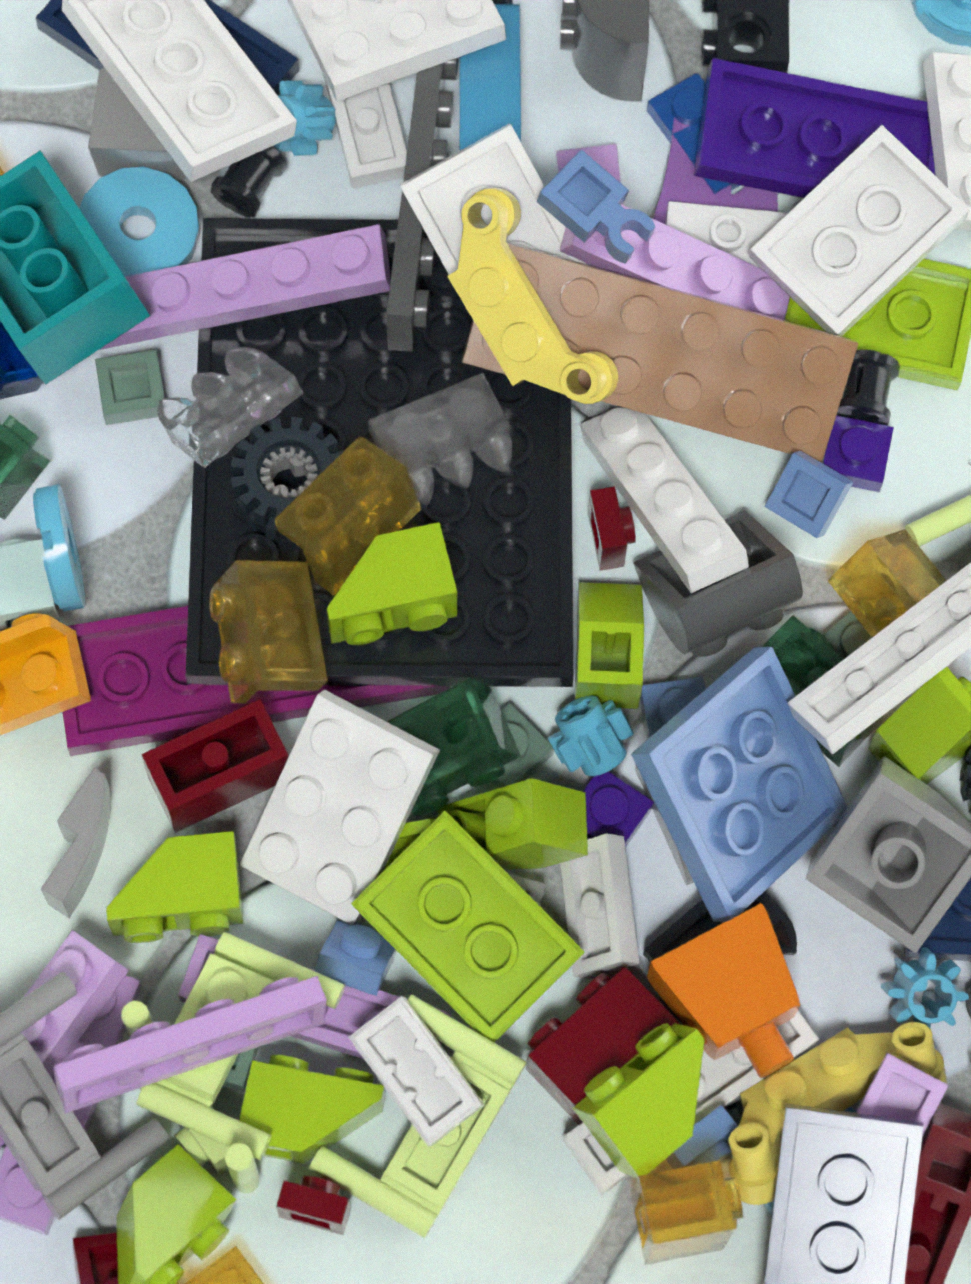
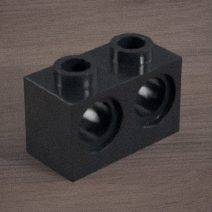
[701,0,789,73]

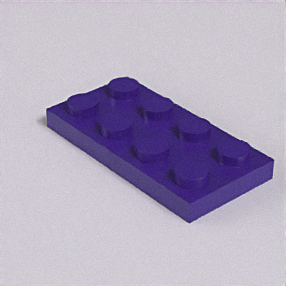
[694,58,936,198]

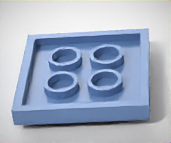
[631,647,848,922]

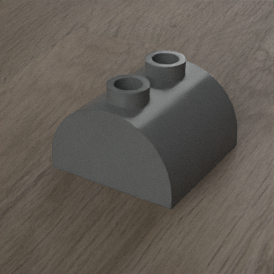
[560,0,649,102]
[633,510,803,657]

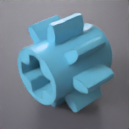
[274,81,335,156]
[548,696,634,776]
[881,947,969,1028]

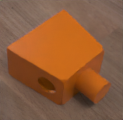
[647,903,800,1078]

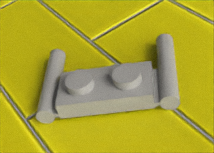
[0,972,169,1220]

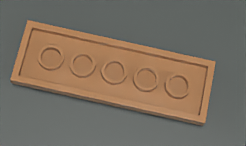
[461,241,859,463]

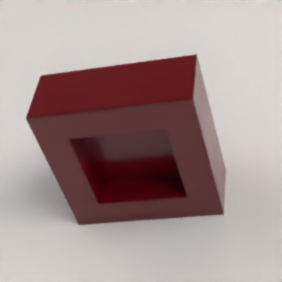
[587,486,636,571]
[276,1175,351,1235]

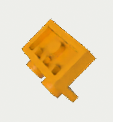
[0,613,91,735]

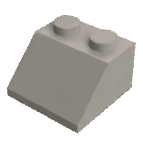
[806,756,971,953]

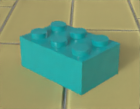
[0,150,150,385]

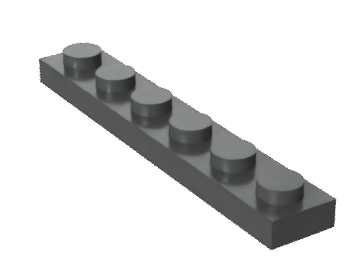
[387,57,459,352]

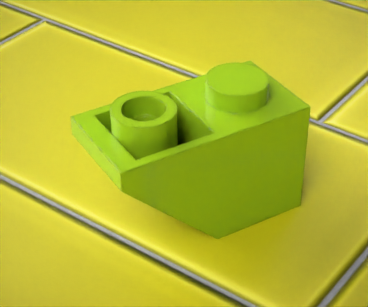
[327,522,457,645]
[575,582,644,709]
[868,667,971,785]
[438,778,588,870]
[106,831,243,943]
[573,1023,705,1180]
[239,1055,386,1164]
[116,1144,236,1284]

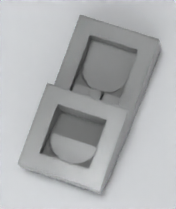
[41,768,111,919]

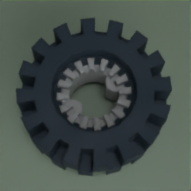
[231,417,347,542]

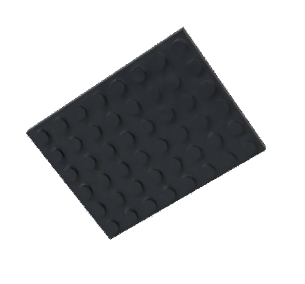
[185,218,573,687]

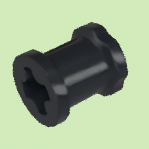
[210,146,287,217]
[837,350,900,426]

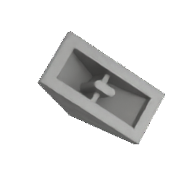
[88,67,187,180]

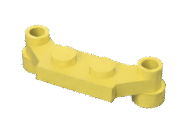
[447,188,618,404]
[729,1022,947,1205]

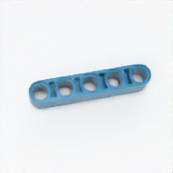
[459,4,521,151]

